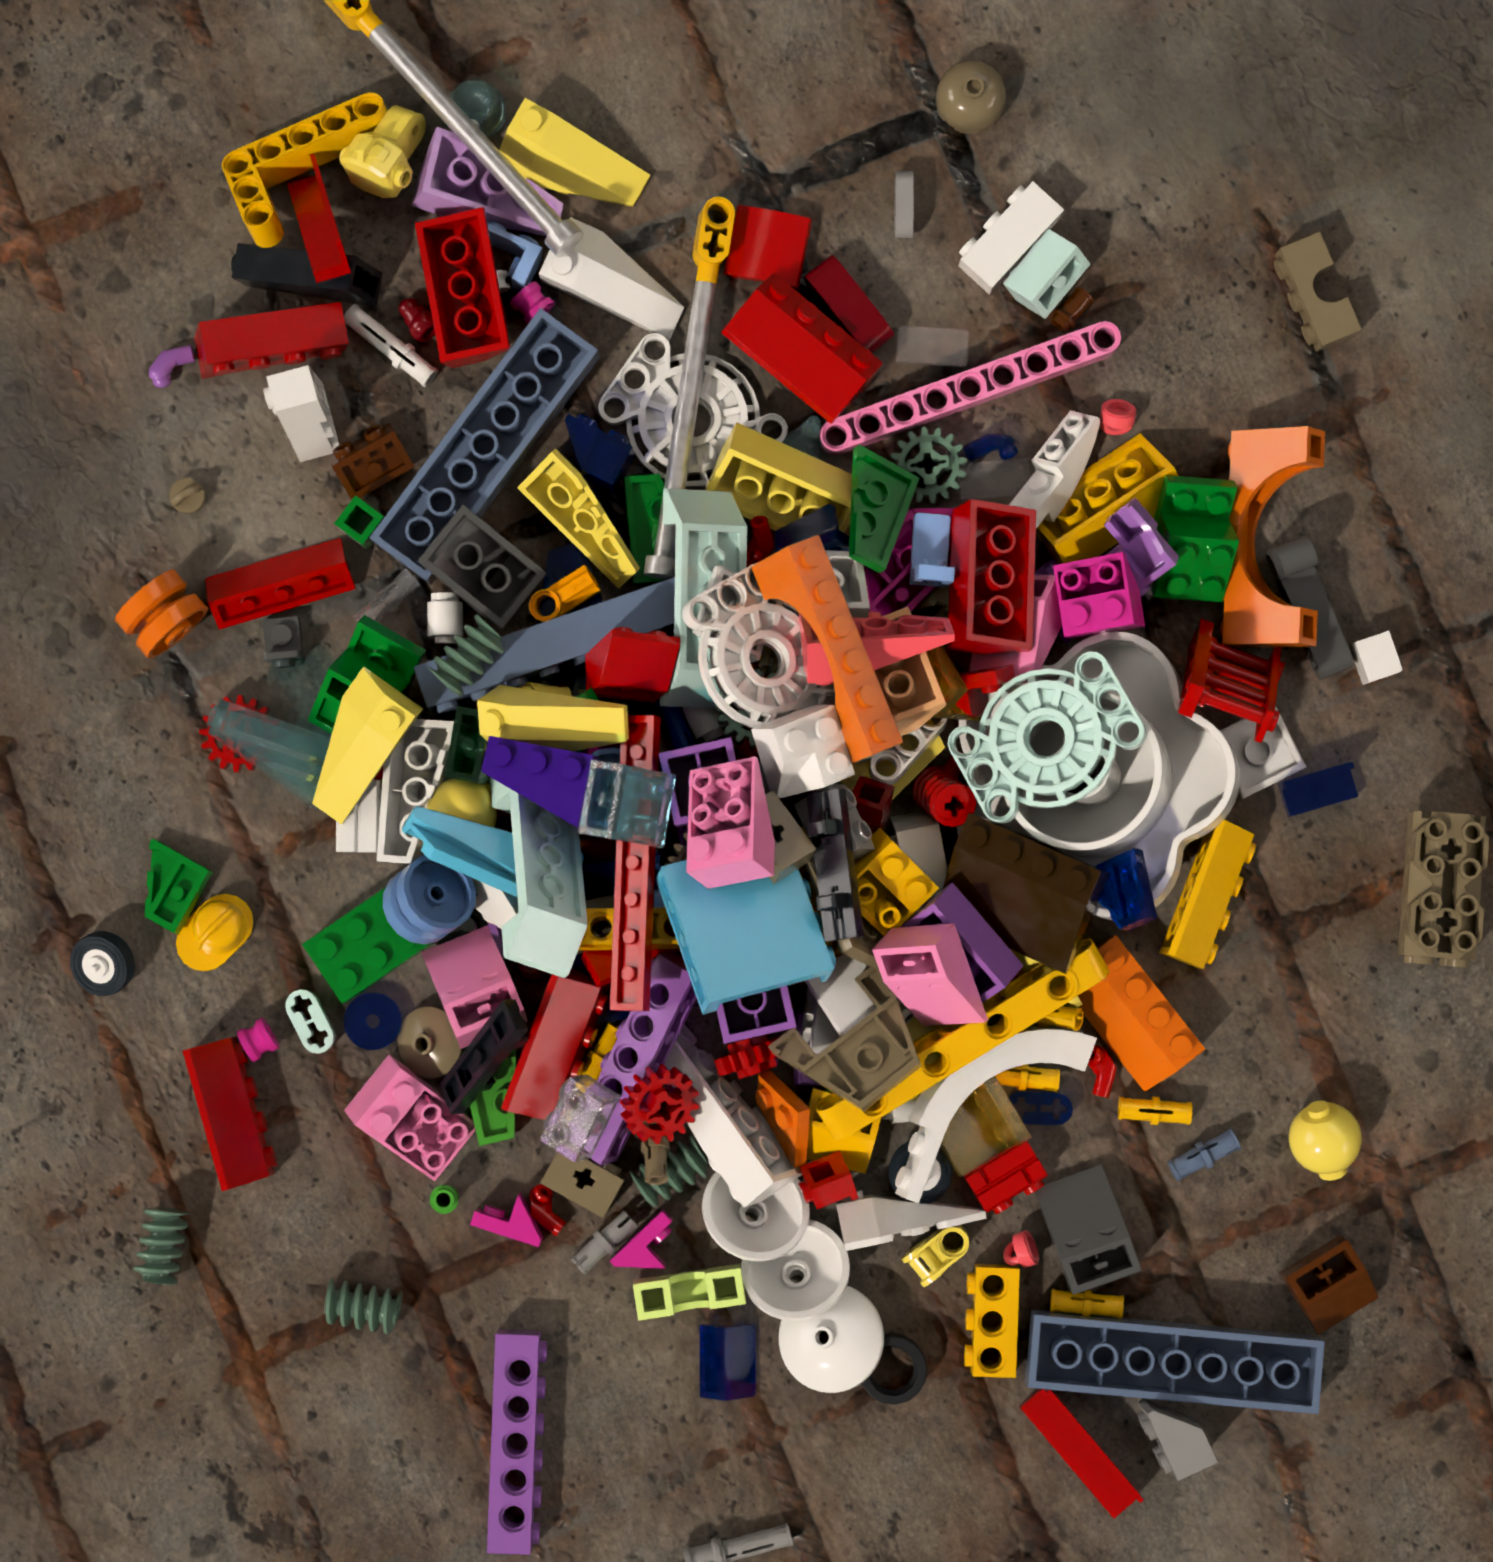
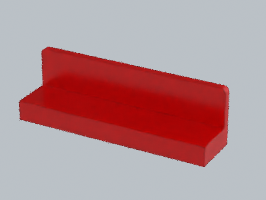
[287,154,351,283]
[205,538,356,630]
[1019,1389,1144,1519]

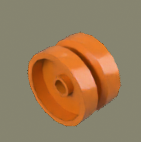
[114,569,208,659]

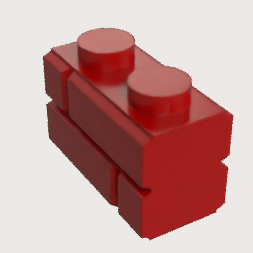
[963,1137,1048,1214]

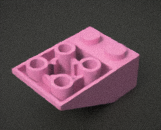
[969,575,1062,683]
[686,756,775,889]
[872,923,988,1026]
[421,925,528,1049]
[344,1054,476,1181]

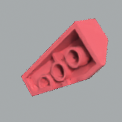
[799,612,955,686]

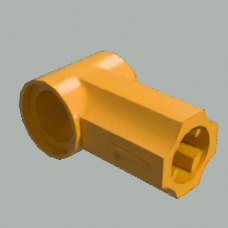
[529,565,602,622]

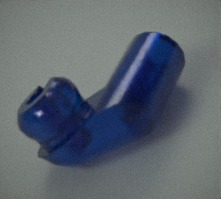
[963,433,1018,461]

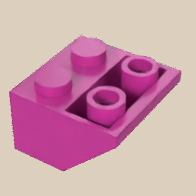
[1053,552,1145,639]

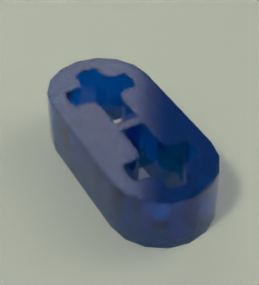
[1003,1091,1073,1125]

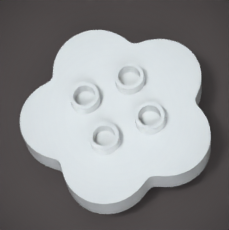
[957,631,1240,920]

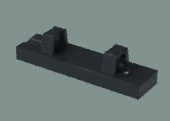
[806,789,864,942]
[439,999,528,1114]

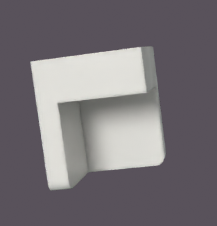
[1349,631,1402,685]

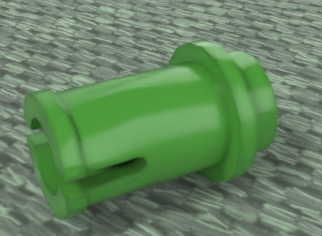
[430,1185,459,1214]

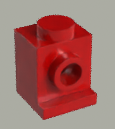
[798,1151,858,1210]

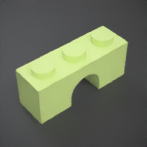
[633,1263,746,1321]

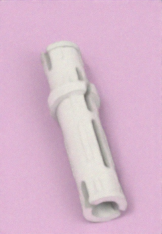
[344,304,438,387]

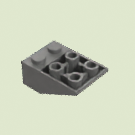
[1035,1164,1142,1295]

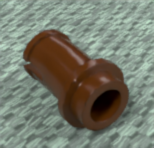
[1050,286,1094,333]

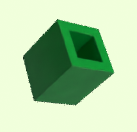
[334,495,384,550]

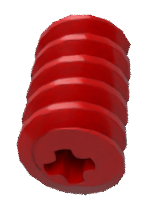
[912,767,976,827]

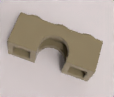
[1274,232,1362,352]

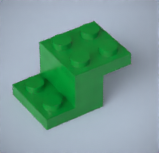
[1151,475,1239,602]
[308,615,426,734]

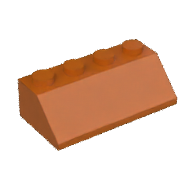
[1078,935,1205,1092]

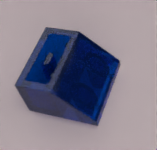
[565,413,635,495]

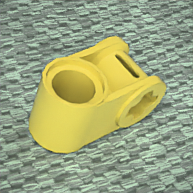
[901,1225,969,1287]

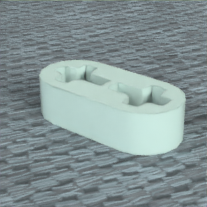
[285,989,336,1054]

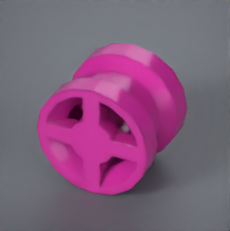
[510,281,555,325]
[236,1017,280,1062]

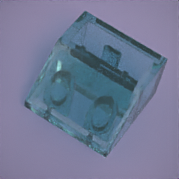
[578,760,676,848]

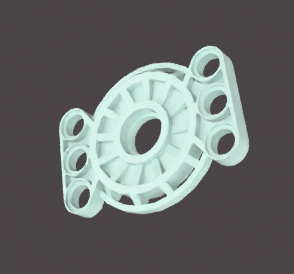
[948,651,1147,824]

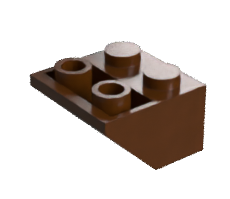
[1279,1235,1379,1335]

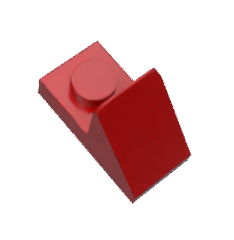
[937,664,1015,718]

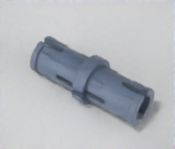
[1167,1128,1241,1182]

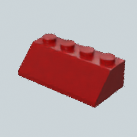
[415,207,511,368]
[721,273,883,424]
[947,499,1036,655]
[500,968,610,1121]
[183,1036,278,1191]

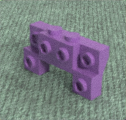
[1035,498,1179,644]

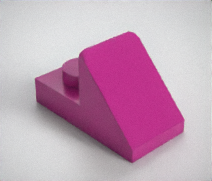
[470,1192,543,1247]
[609,1209,673,1269]

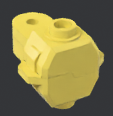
[339,105,426,198]

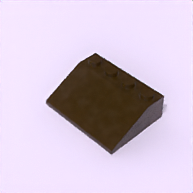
[942,813,1110,974]

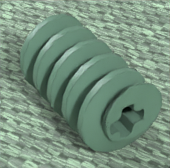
[427,614,505,696]
[629,1133,709,1208]
[133,1207,190,1285]
[324,1278,403,1335]

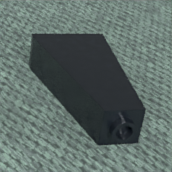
[231,243,383,307]

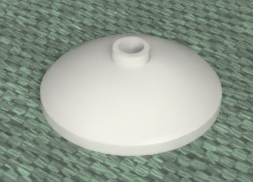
[702,1172,810,1262]
[741,1219,850,1321]
[779,1285,884,1393]

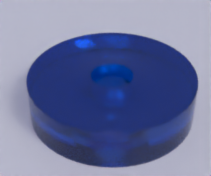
[344,992,403,1050]

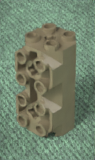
[1398,811,1489,968]

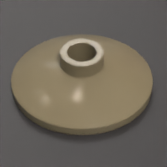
[397,1006,463,1078]

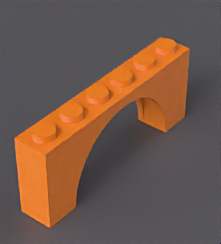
[1220,426,1325,648]
[751,535,903,763]

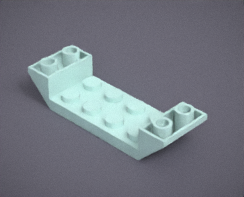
[660,488,747,708]
[490,778,588,978]

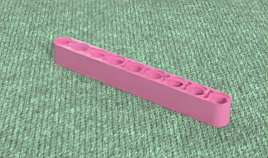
[820,321,1121,456]

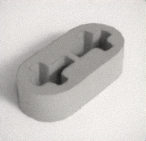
[894,171,914,238]

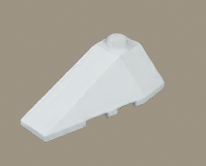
[539,217,685,340]

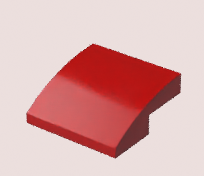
[724,205,812,289]

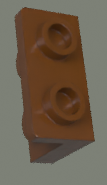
[328,423,415,500]

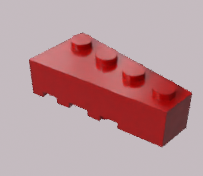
[194,302,349,379]

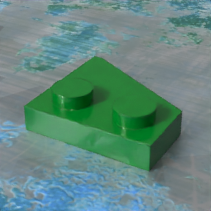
[144,838,213,935]

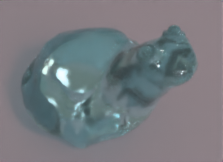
[782,415,821,459]

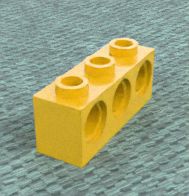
[964,1263,1020,1378]

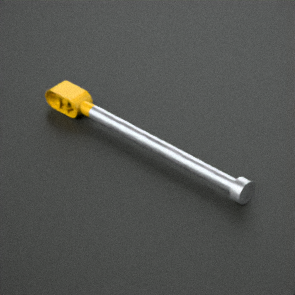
[323,0,584,257]
[643,197,735,580]

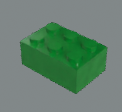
[302,887,436,1004]

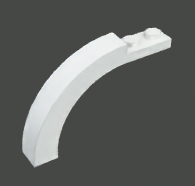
[895,1026,1097,1203]

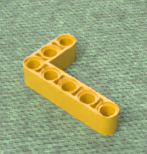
[222,92,388,248]

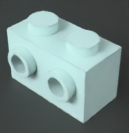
[1003,229,1090,319]

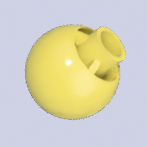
[426,777,497,827]
[1289,1101,1362,1181]

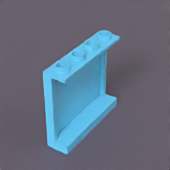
[656,860,836,1015]

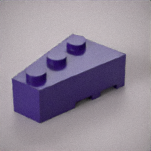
[481,736,605,834]

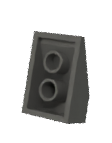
[417,504,547,629]

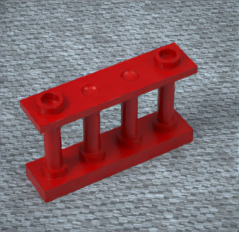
[1178,619,1285,743]

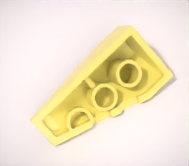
[499,98,651,207]
[517,448,640,589]
[312,667,423,824]
[477,685,629,751]

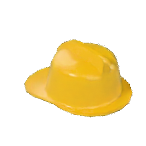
[176,894,254,971]

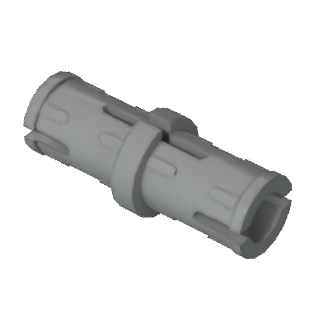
[570,1210,638,1275]

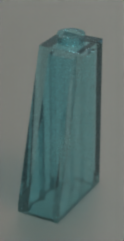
[208,699,331,811]

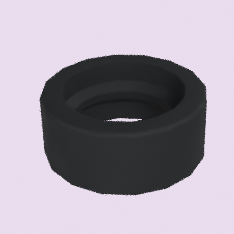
[862,1333,927,1405]

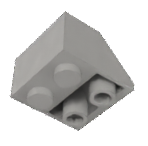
[1137,1400,1218,1481]

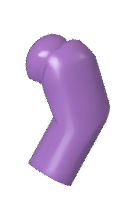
[149,344,196,388]

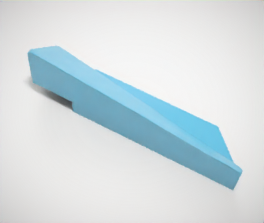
[402,806,584,897]

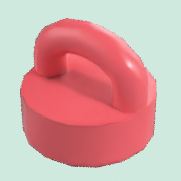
[1100,399,1137,435]
[1003,1230,1040,1268]

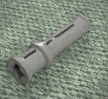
[682,1523,794,1562]

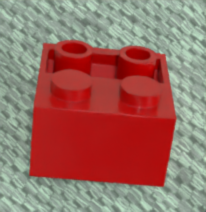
[585,627,680,703]

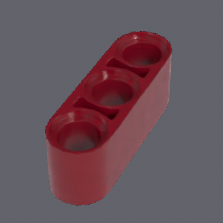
[804,255,895,353]

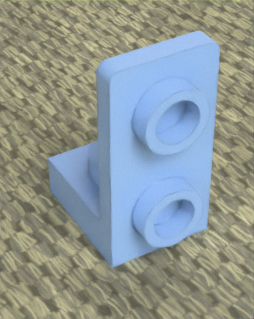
[487,220,542,293]
[909,512,955,588]

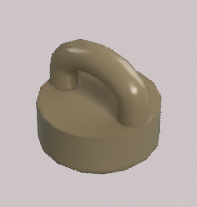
[169,478,206,514]

